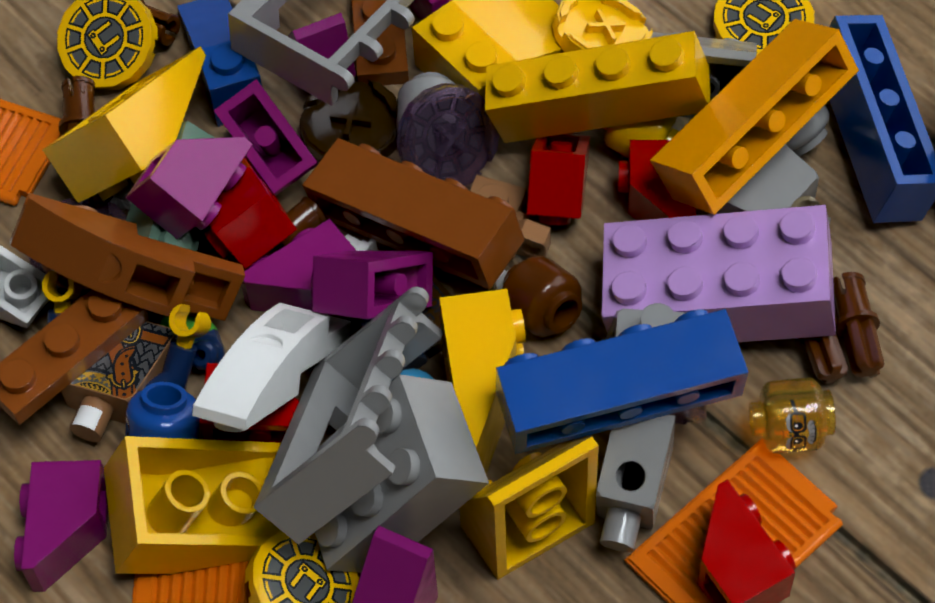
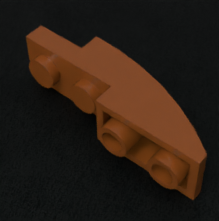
[10,193,245,321]

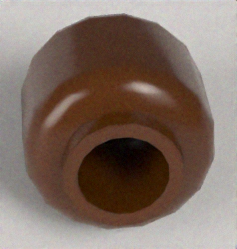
[502,256,582,337]

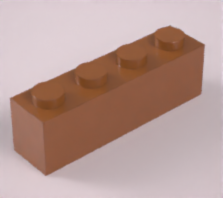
[302,138,525,290]

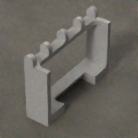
[228,0,415,106]
[253,287,443,545]

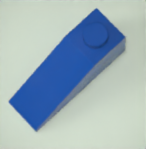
[177,0,262,127]

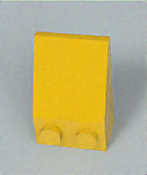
[412,0,564,127]
[43,46,206,203]
[439,288,526,475]
[104,436,281,574]
[459,436,599,580]

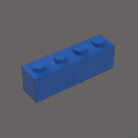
[829,15,935,223]
[496,309,749,454]

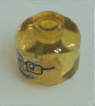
[749,377,836,454]

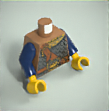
[42,271,211,442]

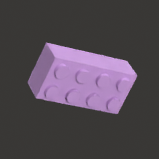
[602,205,836,342]

